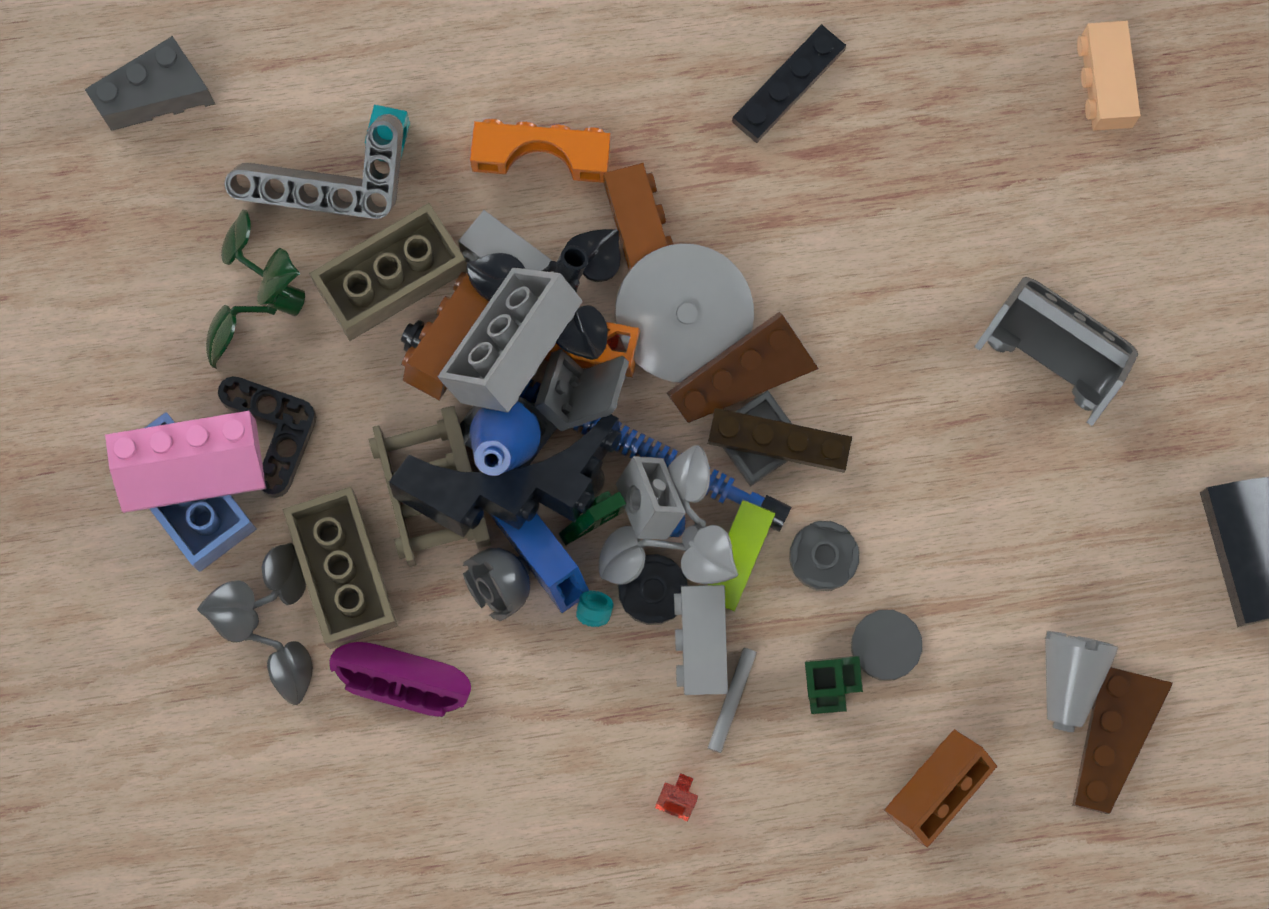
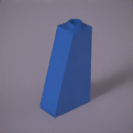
[489,513,589,613]

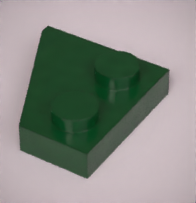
[559,491,627,546]

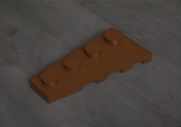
[667,312,819,423]
[1072,667,1173,814]

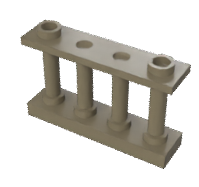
[369,406,491,567]

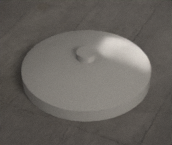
[615,244,754,383]

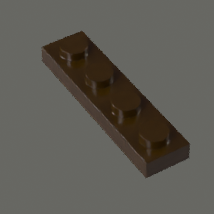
[707,408,852,473]

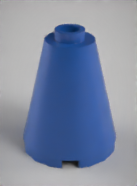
[470,401,541,476]

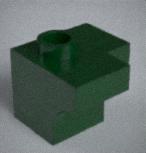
[805,656,863,714]

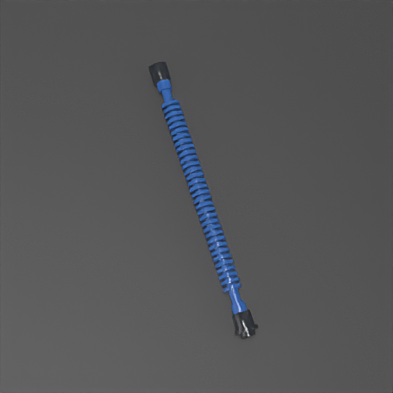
[401,320,792,532]

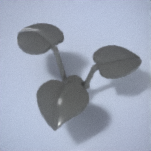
[197,543,313,705]

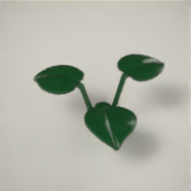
[206,209,305,369]

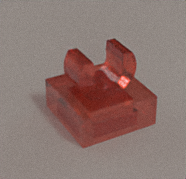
[655,773,698,821]

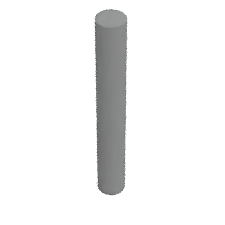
[708,648,757,753]

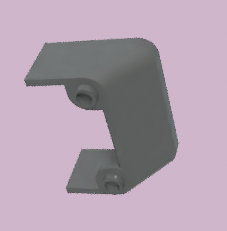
[975,277,1138,426]

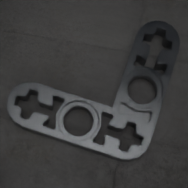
[218,376,317,498]

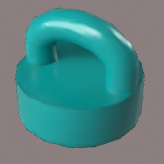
[576,591,614,627]

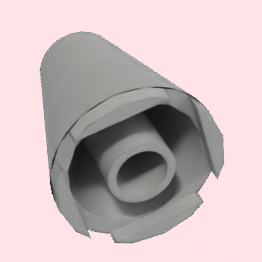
[1045,631,1118,732]

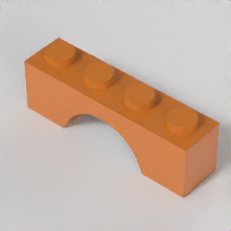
[470,119,610,183]

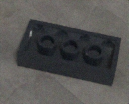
[1200,477,1269,628]

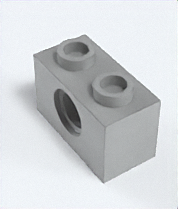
[616,456,686,540]

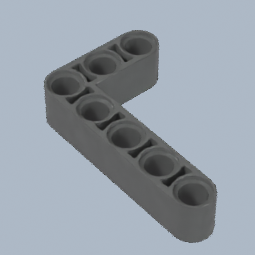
[224,114,403,219]

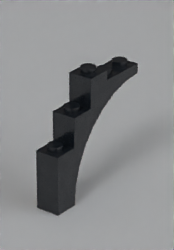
[389,414,622,538]

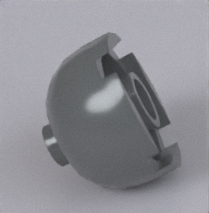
[463,548,530,621]

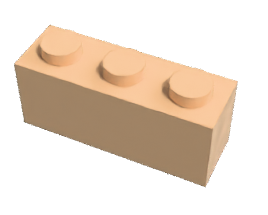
[1077,21,1141,131]

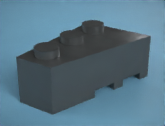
[85,36,215,131]

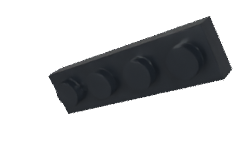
[732,24,847,143]

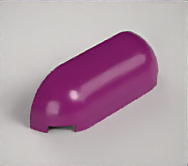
[329,642,471,717]

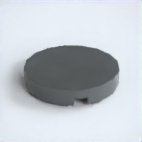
[789,521,859,591]
[851,610,922,681]

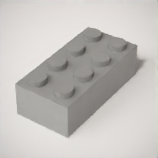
[438,268,583,412]

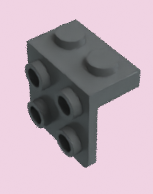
[534,349,629,431]

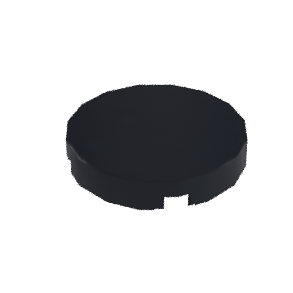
[618,554,688,625]

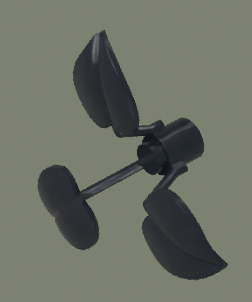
[466,229,621,360]

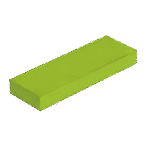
[708,500,775,612]

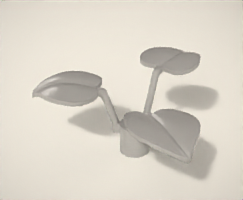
[599,445,738,585]

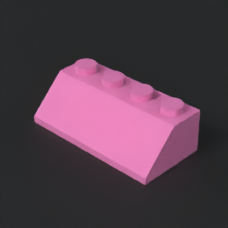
[105,411,266,513]

